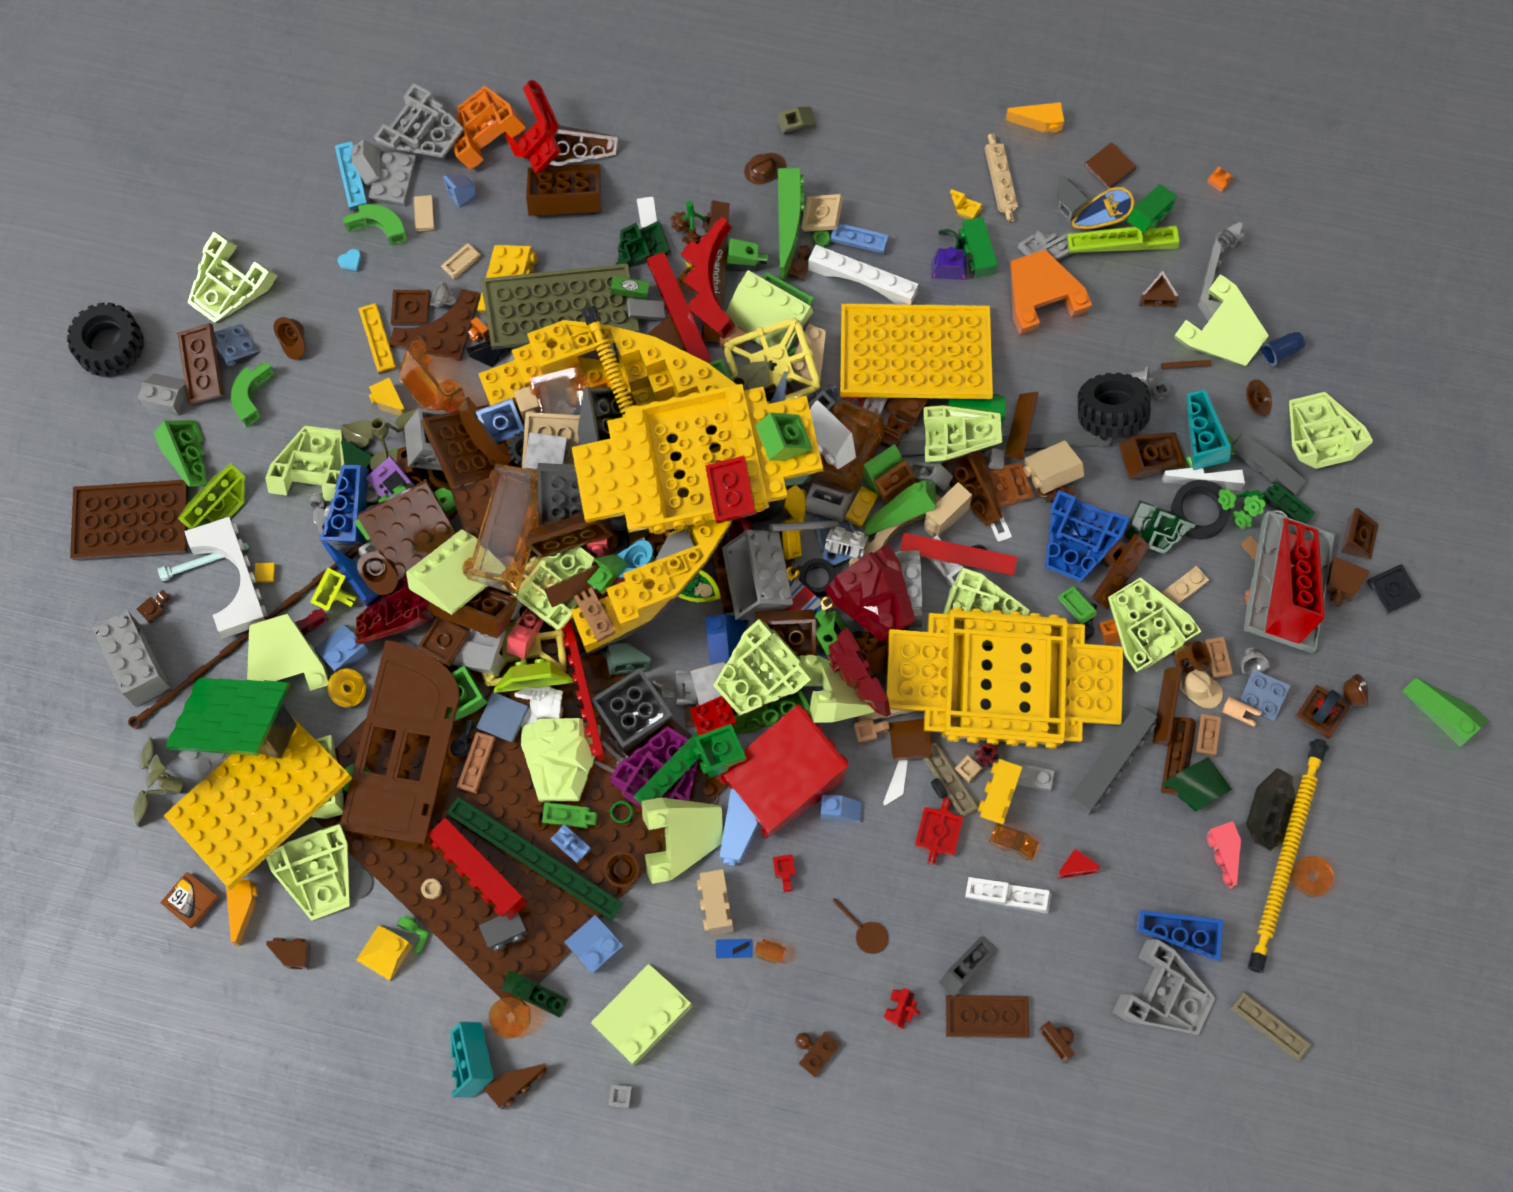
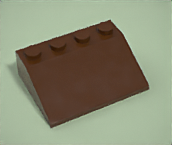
[526,164,601,216]

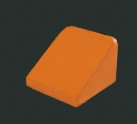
[1098,619,1121,645]

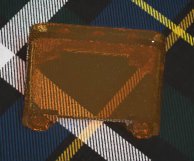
[399,335,466,412]
[817,399,886,492]

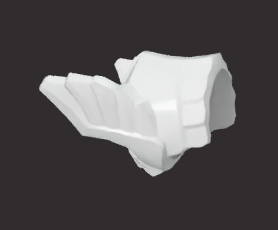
[515,686,563,726]

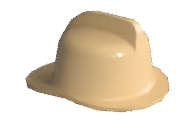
[1179,669,1223,709]

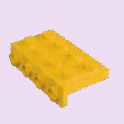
[477,245,538,314]

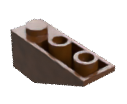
[484,1063,549,1110]

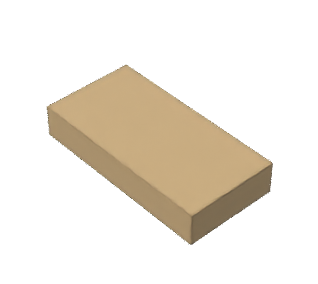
[414,195,435,232]
[441,243,481,280]

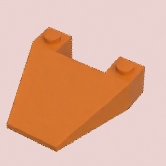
[453,86,526,170]
[1010,250,1092,335]

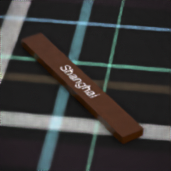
[702,200,730,344]

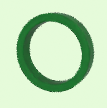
[610,801,633,824]

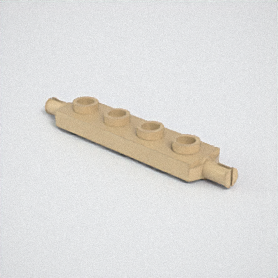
[984,133,1018,223]

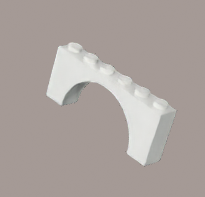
[184,517,268,639]

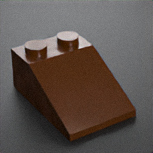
[1118,432,1187,480]

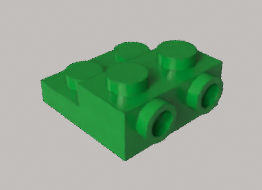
[692,724,746,778]

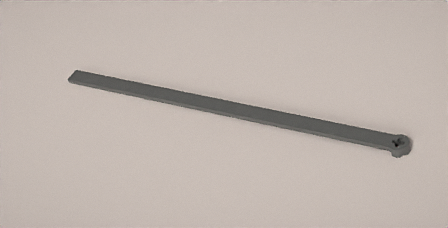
[820,431,1114,461]

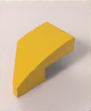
[950,189,983,220]

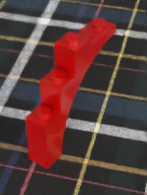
[680,217,735,339]

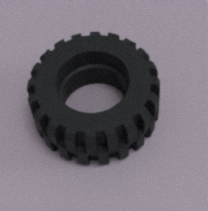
[67,302,144,377]
[1078,372,1151,439]

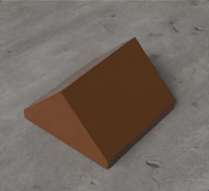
[1341,508,1379,560]

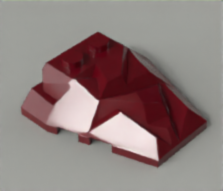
[825,545,916,643]
[827,627,891,717]

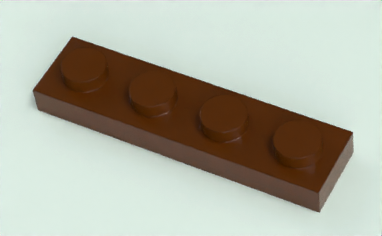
[1091,534,1150,609]

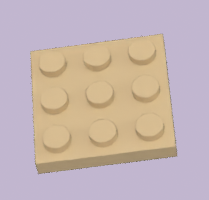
[522,412,580,472]

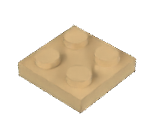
[801,194,843,232]

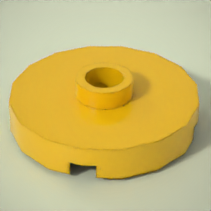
[327,668,366,708]

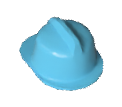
[617,540,655,578]

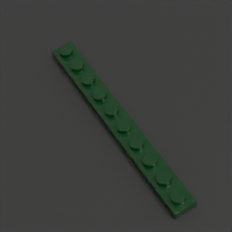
[447,797,624,922]

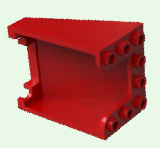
[718,704,849,839]

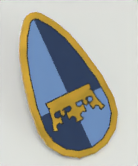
[1072,187,1135,230]

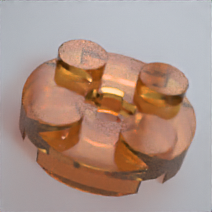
[1291,856,1334,897]
[489,996,531,1039]

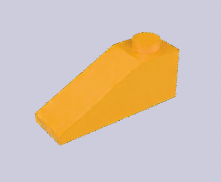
[1006,102,1064,133]
[226,879,259,946]

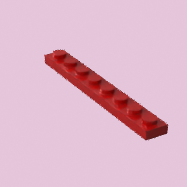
[561,618,605,762]

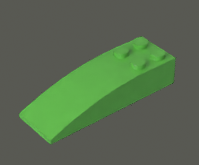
[778,168,804,282]

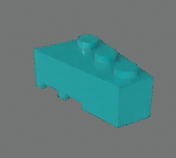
[450,1022,494,1098]

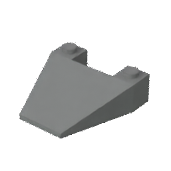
[1112,939,1215,1035]

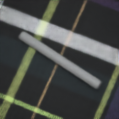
[769,520,839,532]

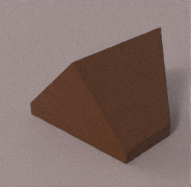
[1139,270,1179,308]

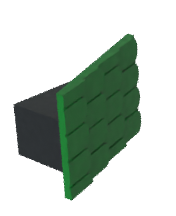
[166,678,297,759]

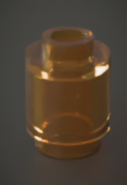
[754,939,785,964]

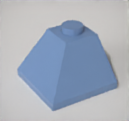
[476,398,525,443]

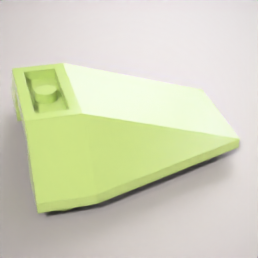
[1108,578,1201,672]

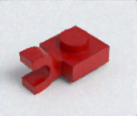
[773,854,796,893]

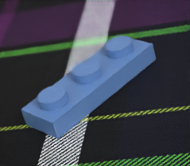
[831,223,888,254]

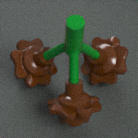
[670,201,710,245]

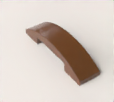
[458,396,513,468]

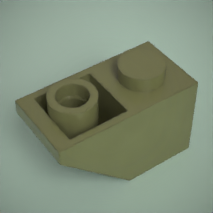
[777,107,816,134]

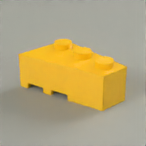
[978,759,1022,824]

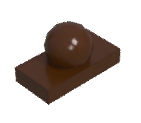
[1039,1021,1075,1063]

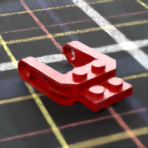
[504,80,561,174]

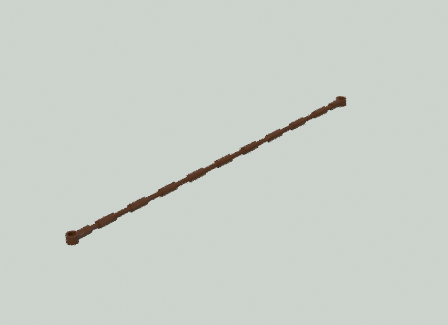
[128,488,436,730]

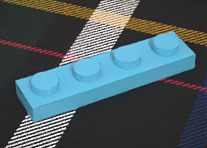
[335,141,367,211]

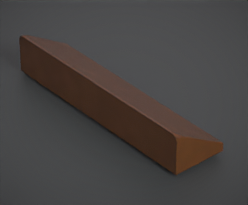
[1004,392,1039,460]
[1152,666,1182,746]
[1161,717,1196,796]

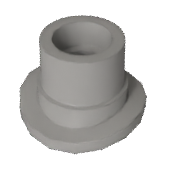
[1131,366,1154,392]

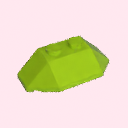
[178,463,245,529]
[494,658,574,693]

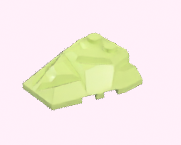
[501,546,595,631]
[942,567,1030,647]
[713,619,812,715]
[521,718,601,802]

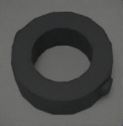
[930,778,947,799]

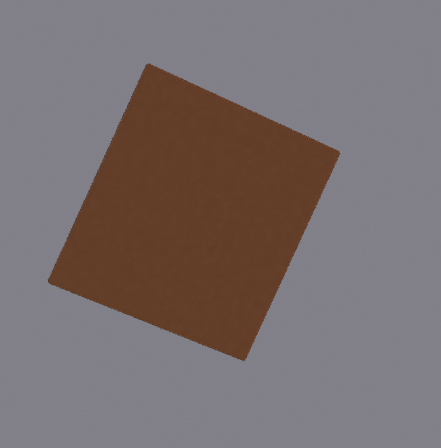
[312,595,729,1009]

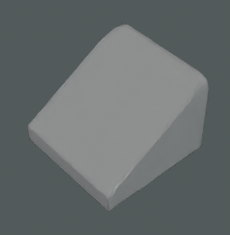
[983,448,1004,471]

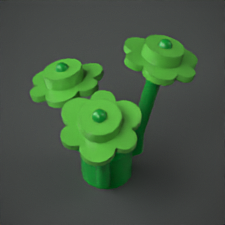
[1218,488,1266,529]

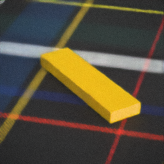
[358,303,397,374]

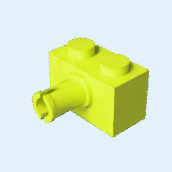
[310,568,357,611]

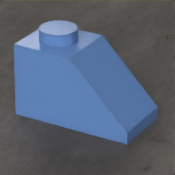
[443,174,476,207]
[821,795,862,822]

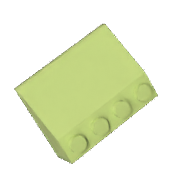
[725,270,813,353]
[406,529,507,615]
[591,964,692,1066]

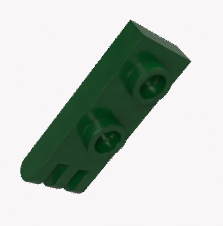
[1263,481,1315,524]

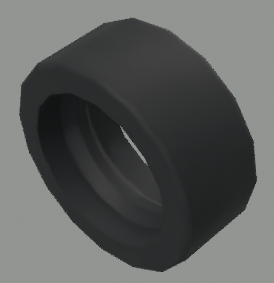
[799,558,836,597]

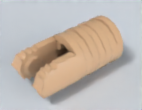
[1222,696,1262,727]

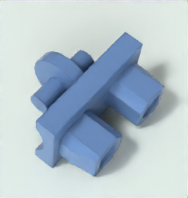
[551,825,591,864]

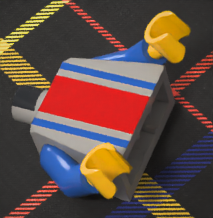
[783,566,835,623]

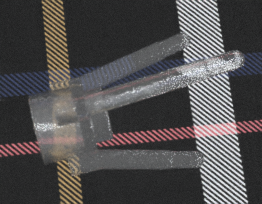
[594,733,628,773]

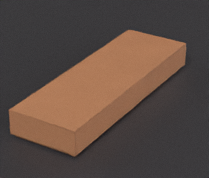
[457,732,496,794]

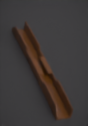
[1161,360,1211,370]

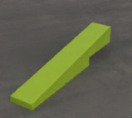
[1067,226,1179,253]

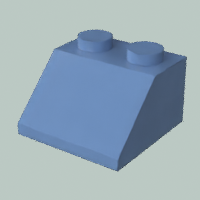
[314,624,368,673]
[564,915,623,973]

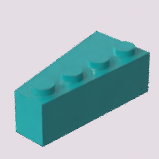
[1186,389,1231,470]

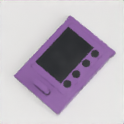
[366,456,415,497]

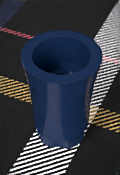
[1261,332,1305,367]

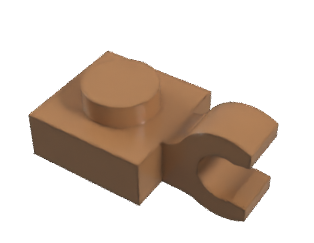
[854,719,890,744]

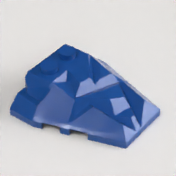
[1045,490,1130,582]

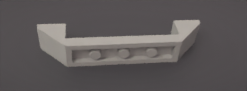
[1198,222,1244,321]

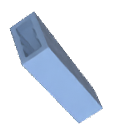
[720,788,760,866]

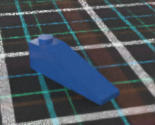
[322,541,381,607]
[705,614,746,665]

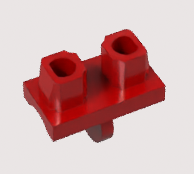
[884,988,921,1029]

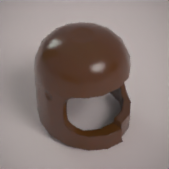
[1174,641,1211,673]

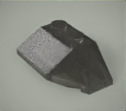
[1246,768,1295,851]

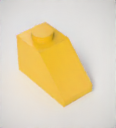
[369,378,406,416]
[782,484,807,532]

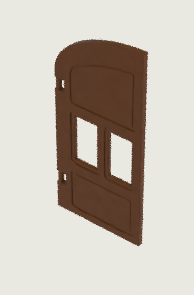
[340,640,460,845]

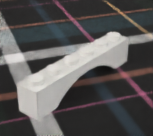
[809,245,918,305]

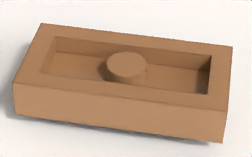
[1204,637,1233,679]
[1195,714,1221,757]

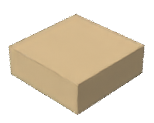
[954,755,982,783]

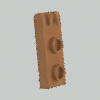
[574,587,616,642]

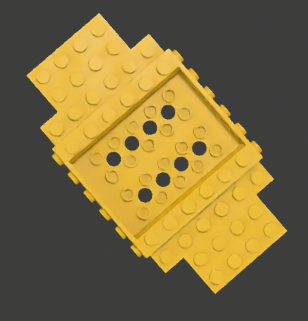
[572,384,823,534]
[886,607,1123,749]

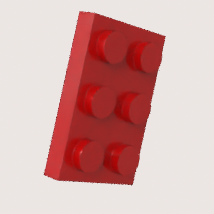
[705,456,757,524]

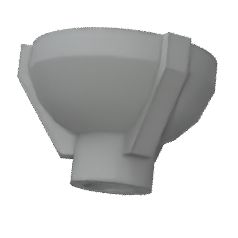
[430,280,455,307]
[1241,648,1270,675]

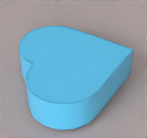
[338,249,361,272]

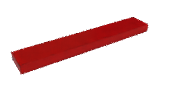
[900,533,1017,576]

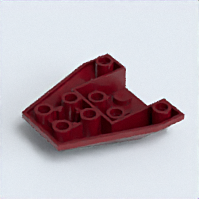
[356,574,433,645]

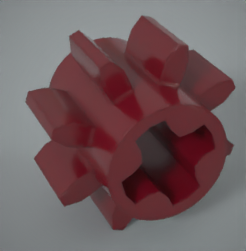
[974,743,1000,768]

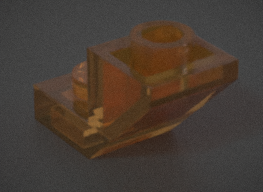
[989,823,1039,860]

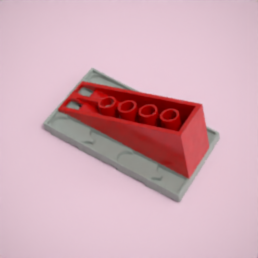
[1244,510,1335,654]

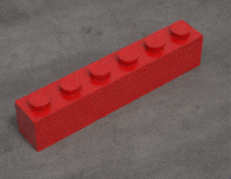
[428,818,527,920]

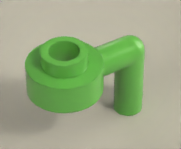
[396,915,429,954]

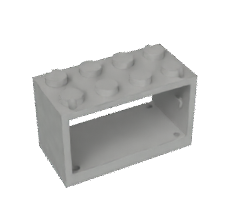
[404,408,450,471]
[722,530,793,620]
[92,610,171,707]

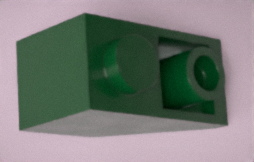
[341,439,374,475]

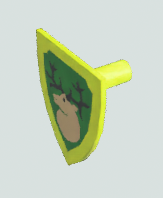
[678,569,721,602]

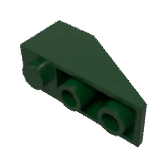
[501,970,568,1018]

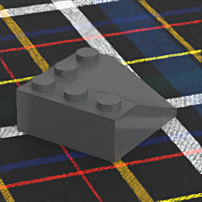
[578,387,628,445]
[591,667,673,753]

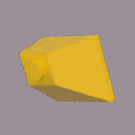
[356,925,412,981]

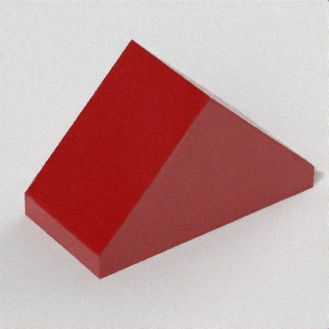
[1057,849,1100,879]

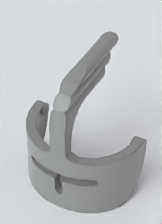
[652,670,697,705]

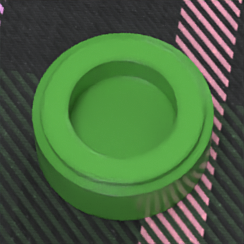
[812,230,831,248]

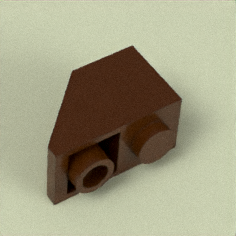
[266,938,311,970]

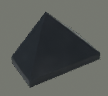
[466,340,503,368]

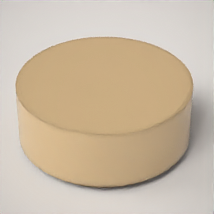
[421,878,442,900]

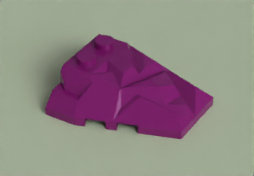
[610,726,699,808]

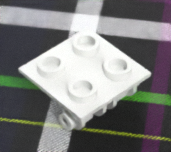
[825,527,869,558]

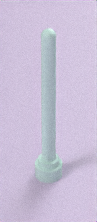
[157,543,249,582]

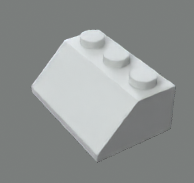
[810,400,856,470]

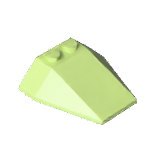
[1289,392,1373,469]
[924,406,1002,463]
[266,824,350,921]

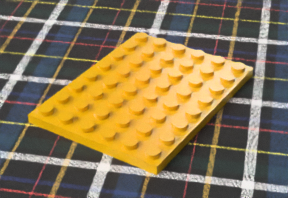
[840,304,993,399]
[163,713,352,890]

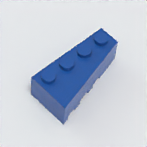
[319,465,369,545]
[1136,910,1223,962]

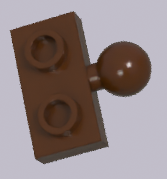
[795,1031,840,1077]

